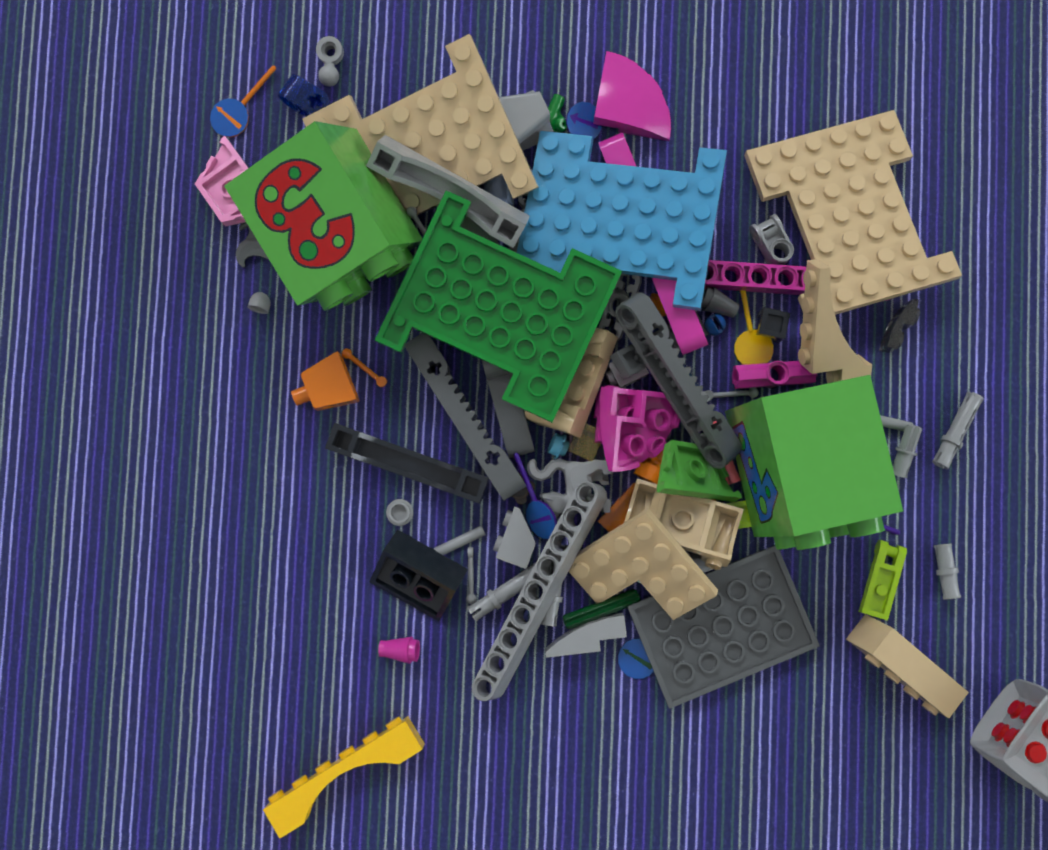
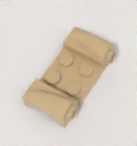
[524,328,618,438]
[624,478,744,570]

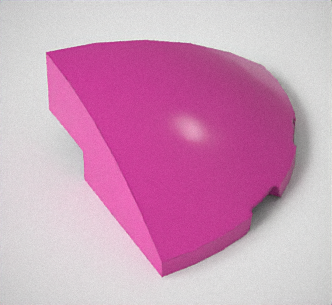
[593,51,671,141]
[600,387,680,472]

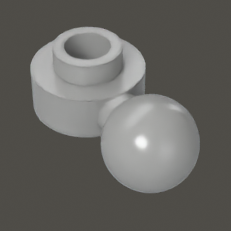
[316,36,344,87]

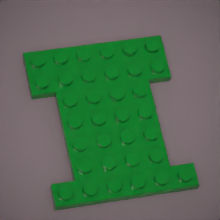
[375,190,622,423]

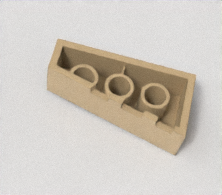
[846,614,969,718]

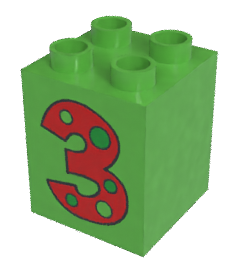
[224,121,422,311]

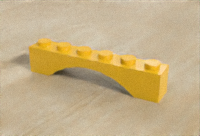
[263,716,425,838]

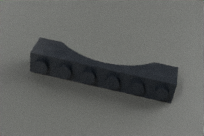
[325,423,489,504]

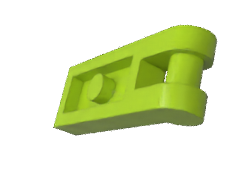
[858,540,907,621]

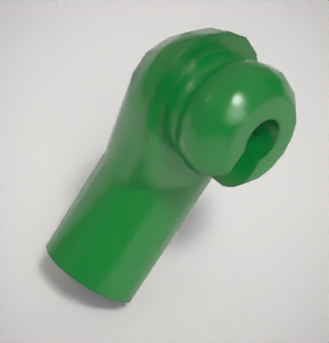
[548,94,567,133]

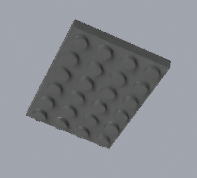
[627,545,820,709]

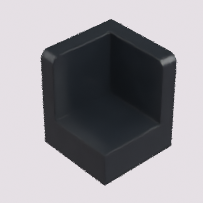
[756,307,791,343]

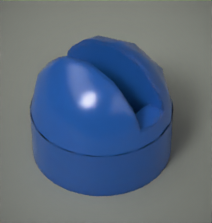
[704,314,726,336]

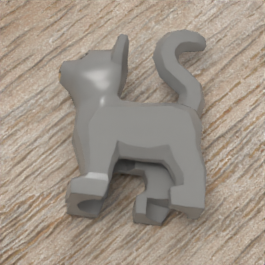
[527,459,611,519]

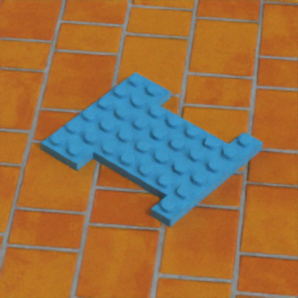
[517,131,727,311]

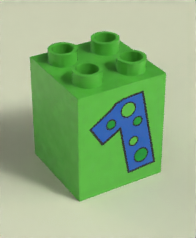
[725,375,903,550]

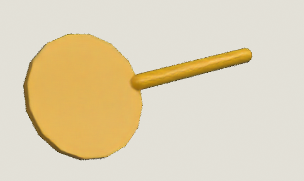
[734,290,773,365]

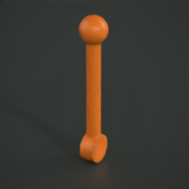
[341,348,387,387]

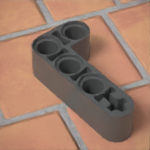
[482,360,535,459]

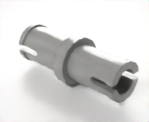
[934,543,961,599]

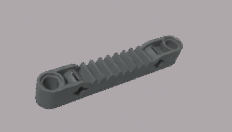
[615,292,742,469]
[404,333,526,501]

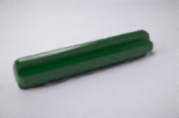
[563,589,640,629]

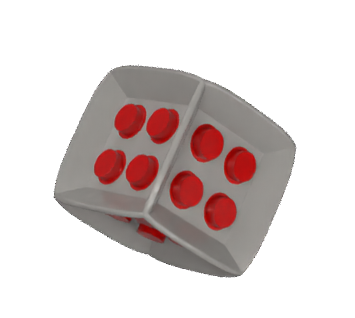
[970,679,1048,802]

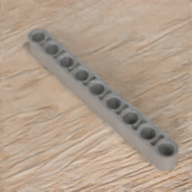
[472,481,607,701]

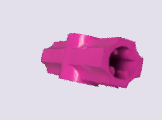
[732,360,817,389]

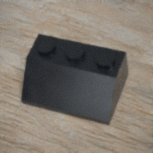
[369,529,468,622]

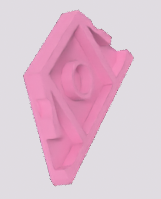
[195,136,248,226]

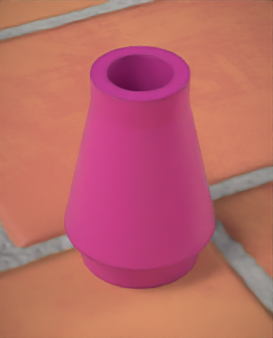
[378,636,420,664]

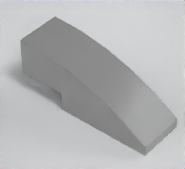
[545,612,627,658]

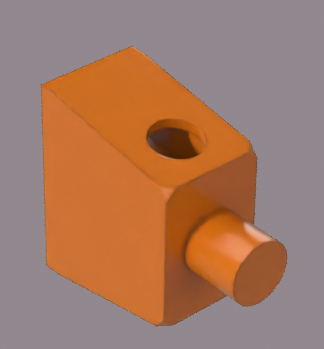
[291,351,360,411]

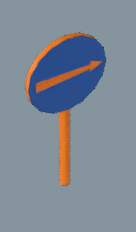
[210,66,276,137]

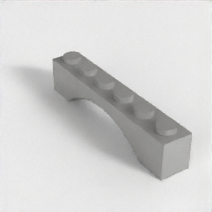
[366,135,530,248]

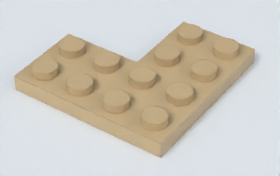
[569,508,718,620]

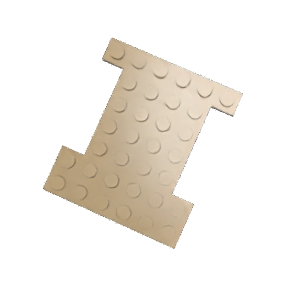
[302,34,539,219]
[744,110,962,315]

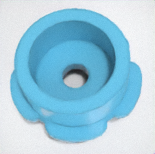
[547,433,570,459]

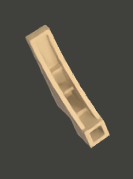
[798,259,872,383]

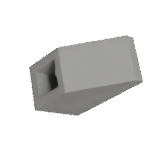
[493,506,536,569]

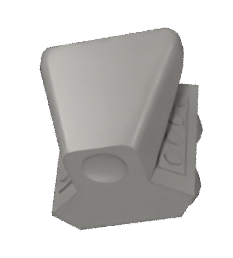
[499,90,553,151]

